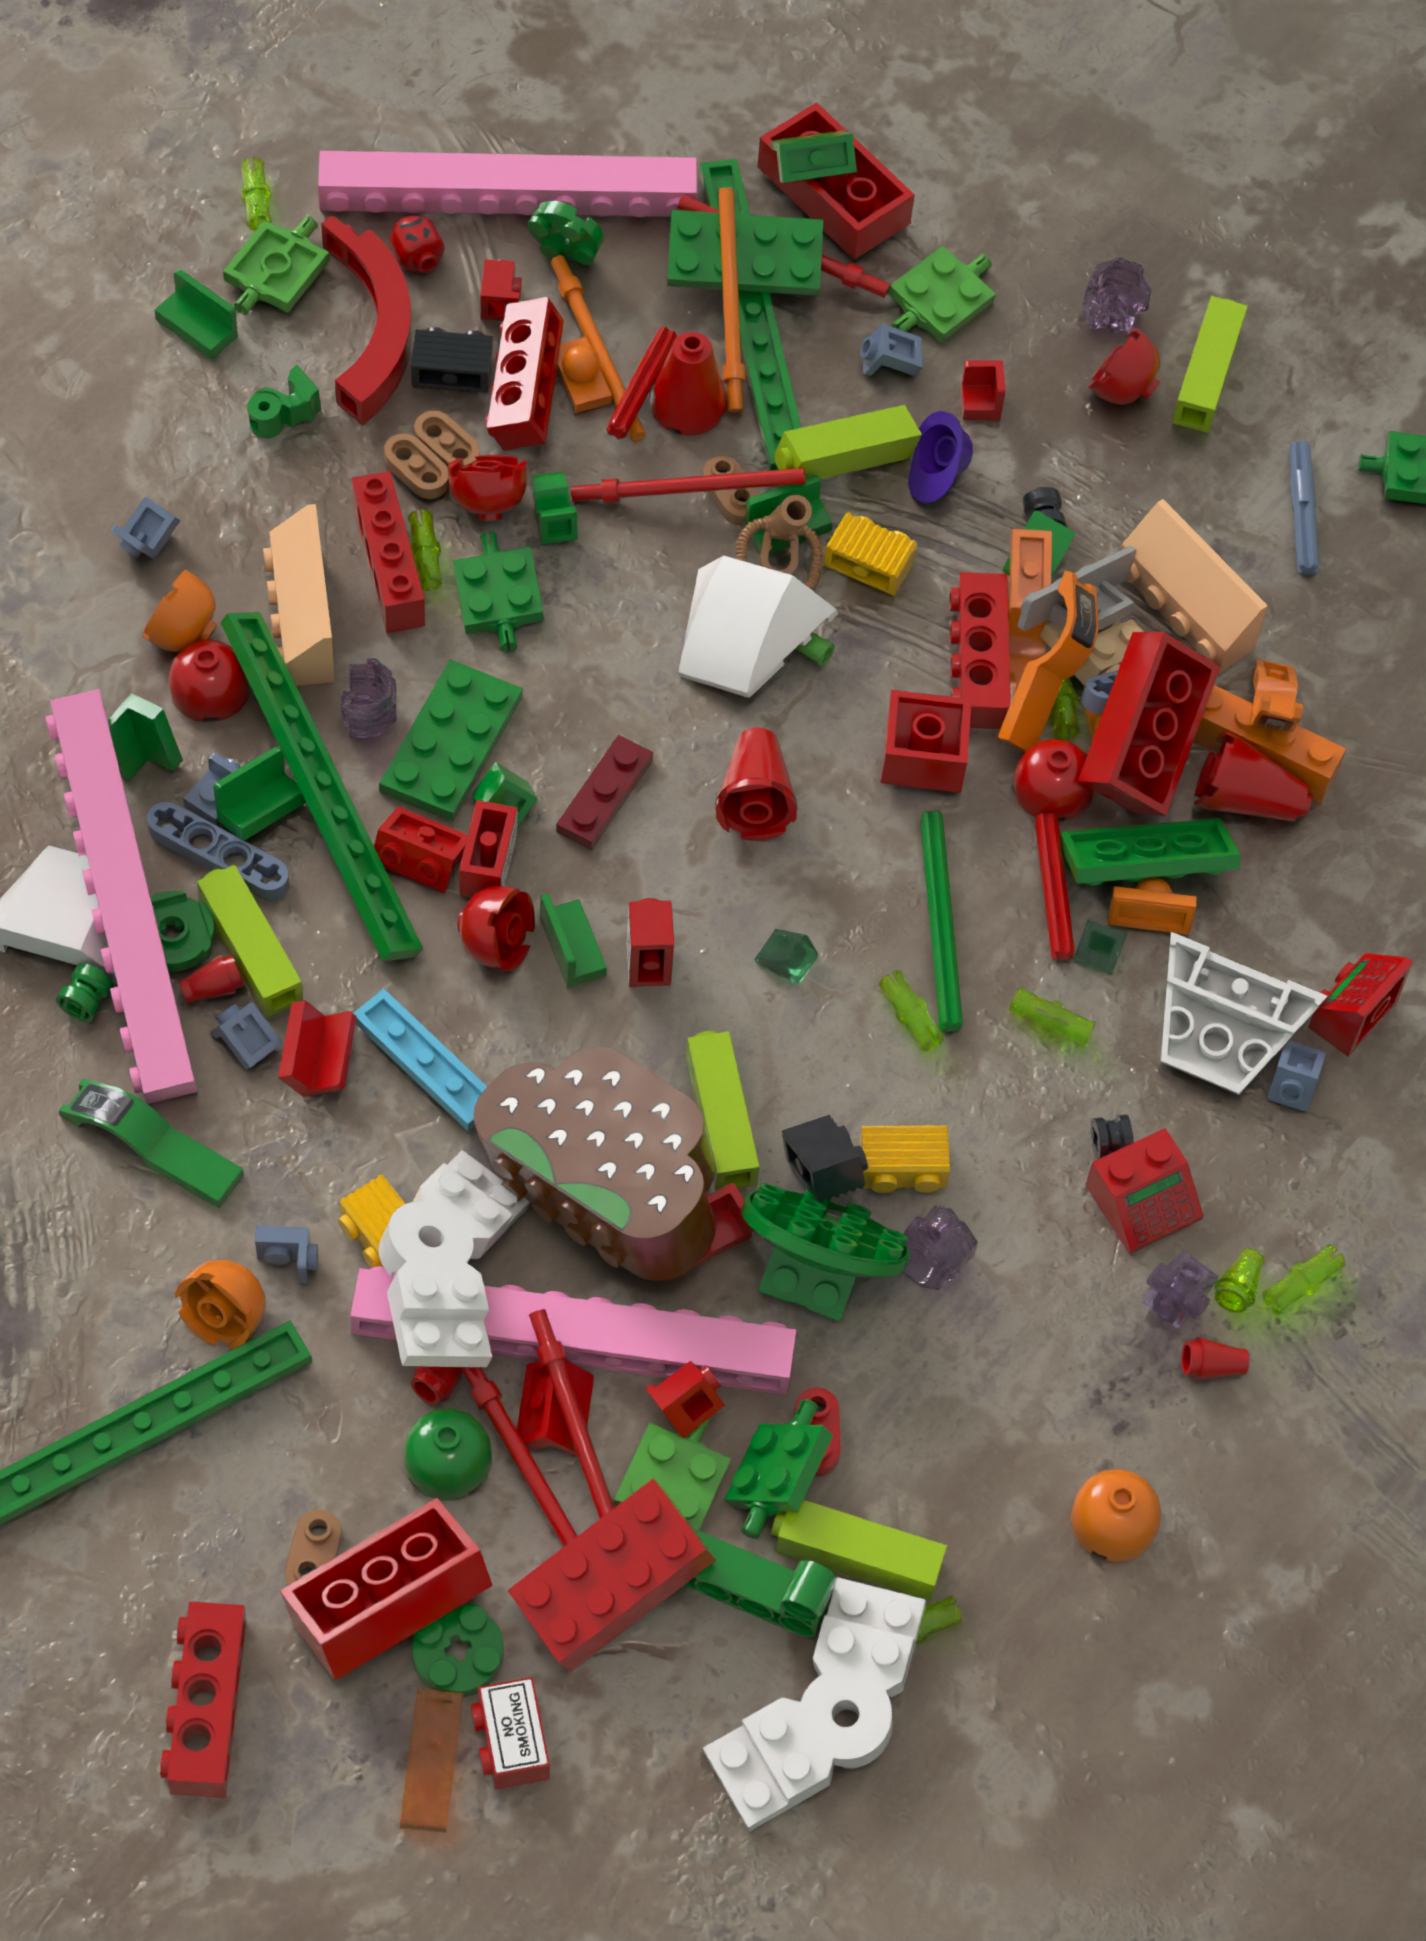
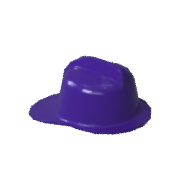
[908,411,973,504]

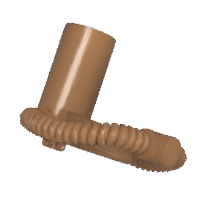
[735,495,823,591]

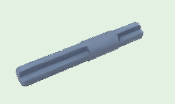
[1289,441,1319,576]

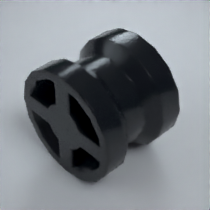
[1090,1114,1134,1160]

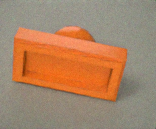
[557,337,612,413]
[1108,877,1197,935]

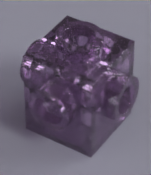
[1142,1251,1219,1328]

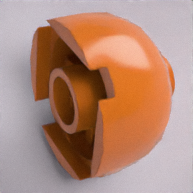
[142,569,218,652]
[175,1259,266,1349]
[1070,1468,1161,1562]

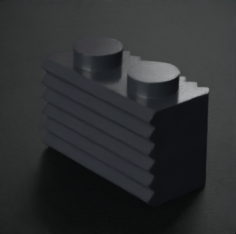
[411,327,493,394]
[781,1114,868,1203]

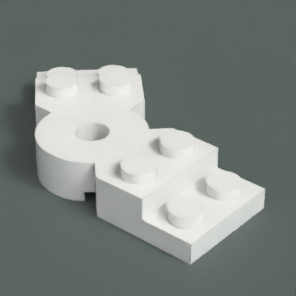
[379,1150,530,1367]
[703,1577,926,1832]

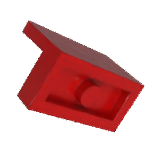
[278,1000,357,1097]
[517,1360,594,1457]

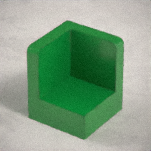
[472,761,538,827]

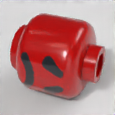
[389,215,445,273]

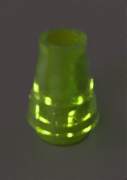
[1214,1248,1265,1313]

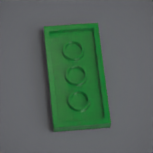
[667,210,823,296]
[379,659,523,821]
[1060,818,1240,886]

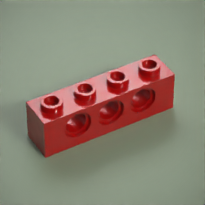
[485,297,564,451]
[352,471,425,633]
[949,572,1010,729]
[160,1601,247,1798]

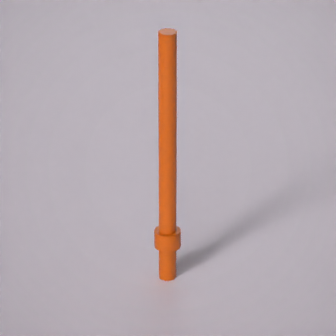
[719,187,746,413]
[551,255,646,442]

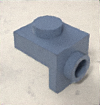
[111,496,181,560]

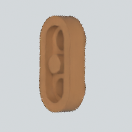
[414,411,480,467]
[384,433,449,499]
[703,456,760,525]
[285,1510,342,1586]

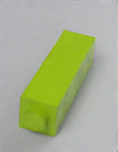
[1172,296,1248,433]
[774,405,922,479]
[197,865,303,1019]
[686,1031,760,1191]
[771,1500,947,1602]

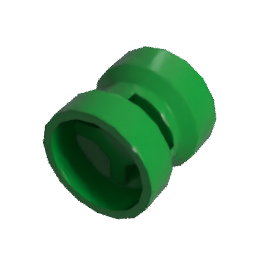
[56,963,114,1022]

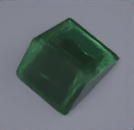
[1074,920,1128,973]
[754,929,818,984]

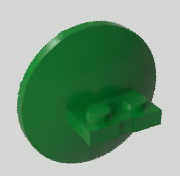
[741,1183,911,1321]

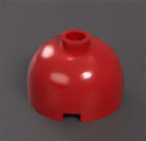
[1087,327,1161,405]
[448,455,527,521]
[168,639,249,722]
[1013,739,1094,821]
[457,886,535,971]

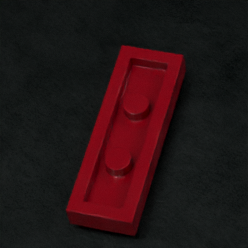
[556,734,654,850]

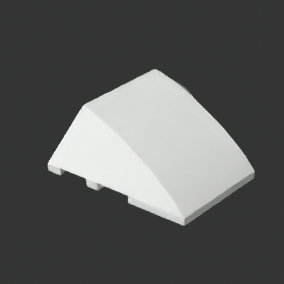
[678,556,838,698]
[0,845,117,984]
[1161,932,1327,1095]

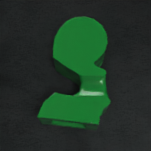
[247,364,321,438]
[531,472,578,545]

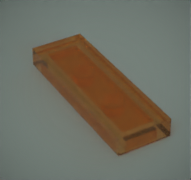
[400,1689,463,1833]

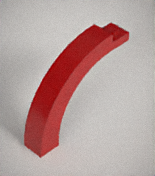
[321,215,412,426]

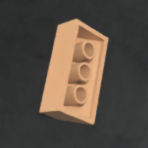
[1120,499,1268,673]
[263,504,335,686]

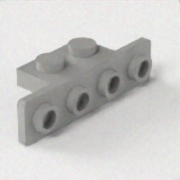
[1017,546,1137,632]

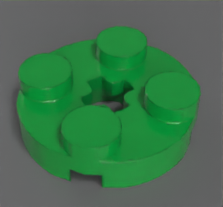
[527,201,604,265]
[150,891,215,972]
[412,1604,504,1698]

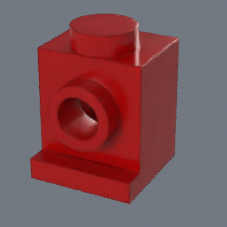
[480,259,522,321]
[645,1360,726,1438]

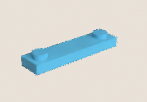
[354,988,487,1131]

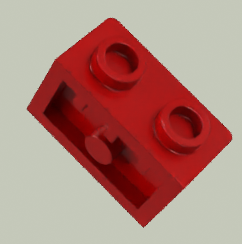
[374,806,468,892]

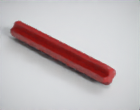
[606,326,677,439]
[1035,813,1075,961]

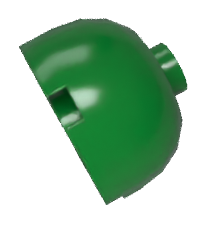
[403,1408,492,1501]

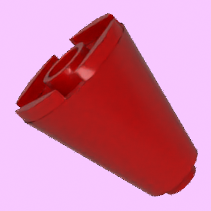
[650,332,727,436]
[715,727,797,840]
[1194,730,1313,822]

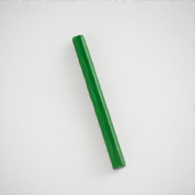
[920,810,963,1032]

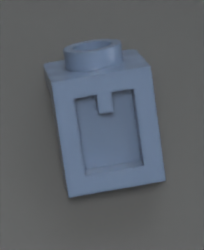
[860,324,923,376]
[183,753,241,826]
[210,1002,283,1070]
[1267,1040,1326,1111]
[255,1226,318,1284]

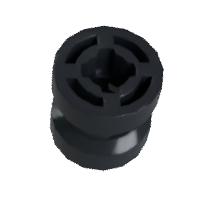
[1022,487,1067,527]

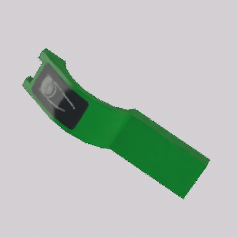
[58,1078,244,1208]

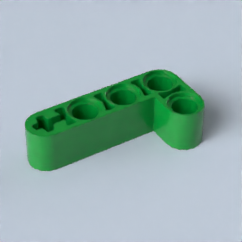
[683,1529,836,1637]

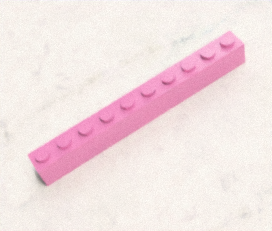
[318,151,697,217]
[45,689,198,1104]
[350,1267,796,1395]

